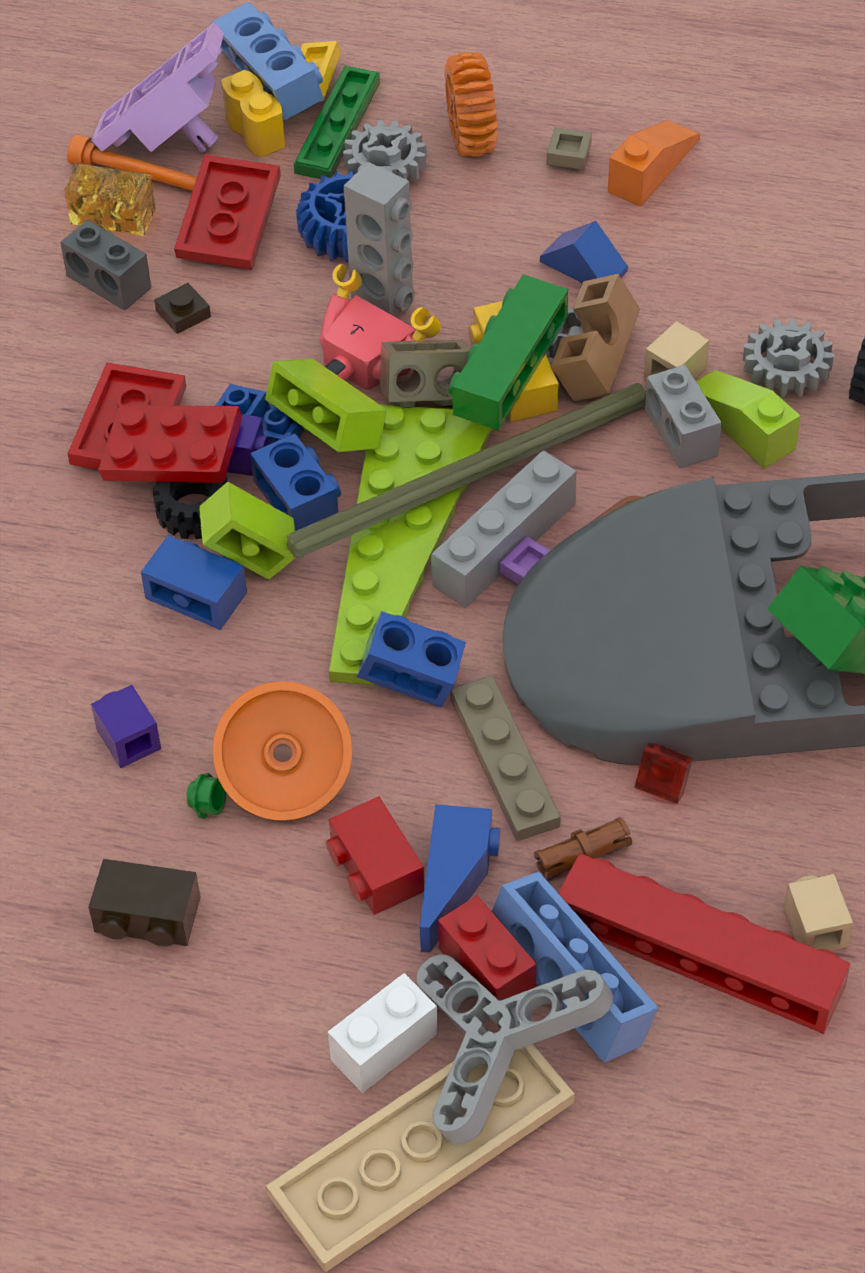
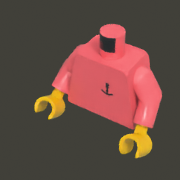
[320,264,441,389]

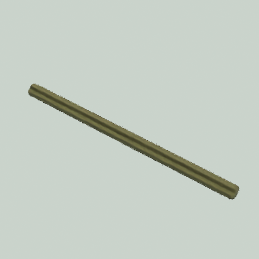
[287,383,646,558]

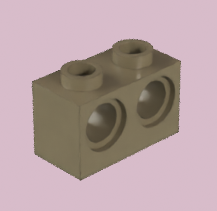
[380,339,470,407]

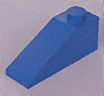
[420,804,500,952]

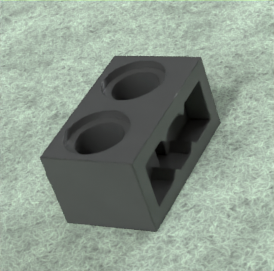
[60,220,151,311]

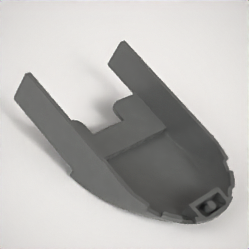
[503,473,865,765]

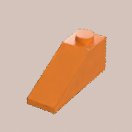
[608,120,700,206]

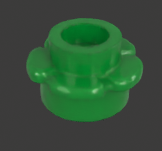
[187,773,226,819]

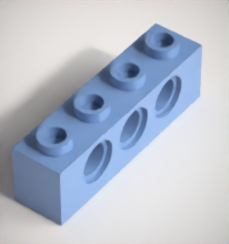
[211,2,324,120]
[492,872,658,1063]

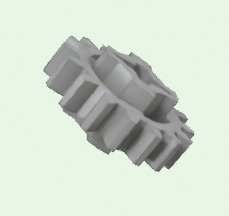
[343,120,427,180]
[743,318,834,397]

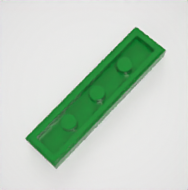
[294,65,380,179]

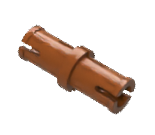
[534,817,632,880]

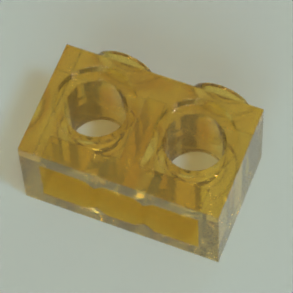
[64,163,156,236]

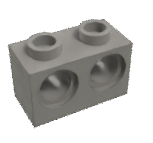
[645,365,721,468]

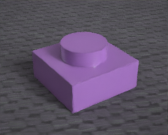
[500,536,550,585]

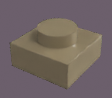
[547,127,592,170]

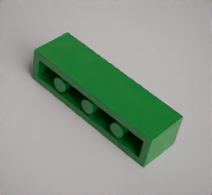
[448,274,568,431]

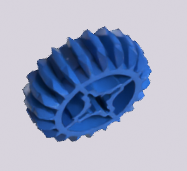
[296,169,355,263]

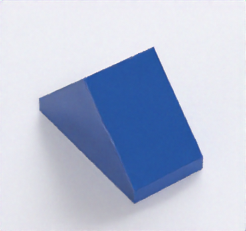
[540,221,628,283]

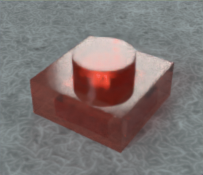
[634,743,693,804]

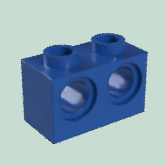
[250,433,341,531]
[357,611,466,707]

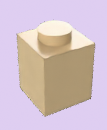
[644,321,709,379]
[784,874,853,951]

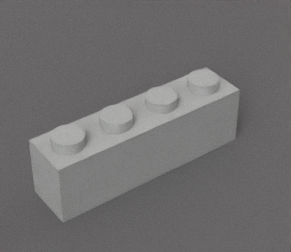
[431,450,577,608]

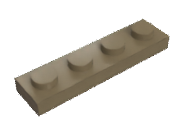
[450,675,561,841]

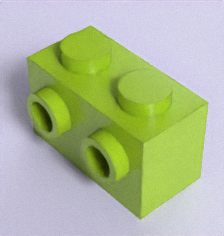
[199,482,296,580]

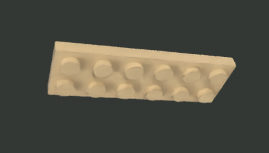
[266,1044,575,1273]

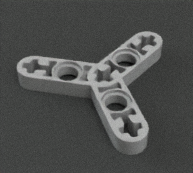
[417,954,613,1145]

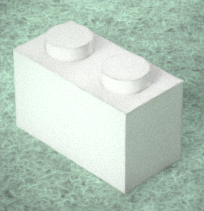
[328,973,438,1094]

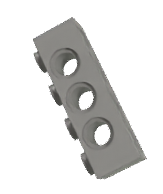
[344,162,415,317]

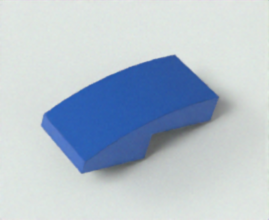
[215,384,305,444]

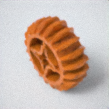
[444,52,498,157]

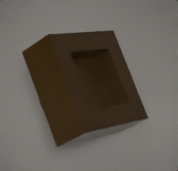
[154,283,211,334]

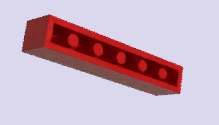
[558,853,850,1034]

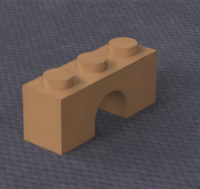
[551,274,640,401]

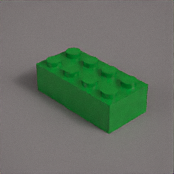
[768,566,865,674]

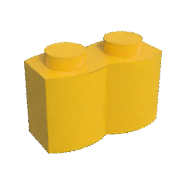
[221,70,285,157]

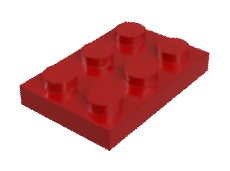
[174,154,281,270]
[67,362,187,469]
[98,405,243,483]

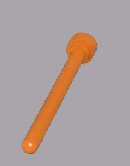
[67,134,197,191]

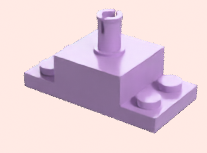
[91,22,224,153]

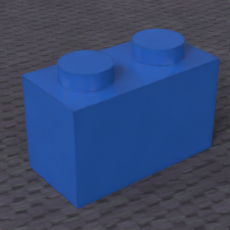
[141,535,247,630]

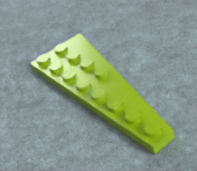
[329,404,495,685]

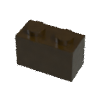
[88,859,201,946]

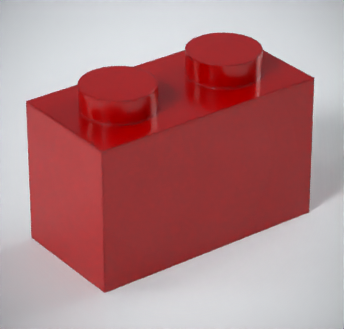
[326,796,424,915]
[438,895,536,1001]

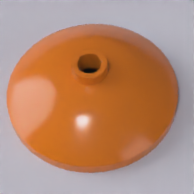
[213,681,352,821]

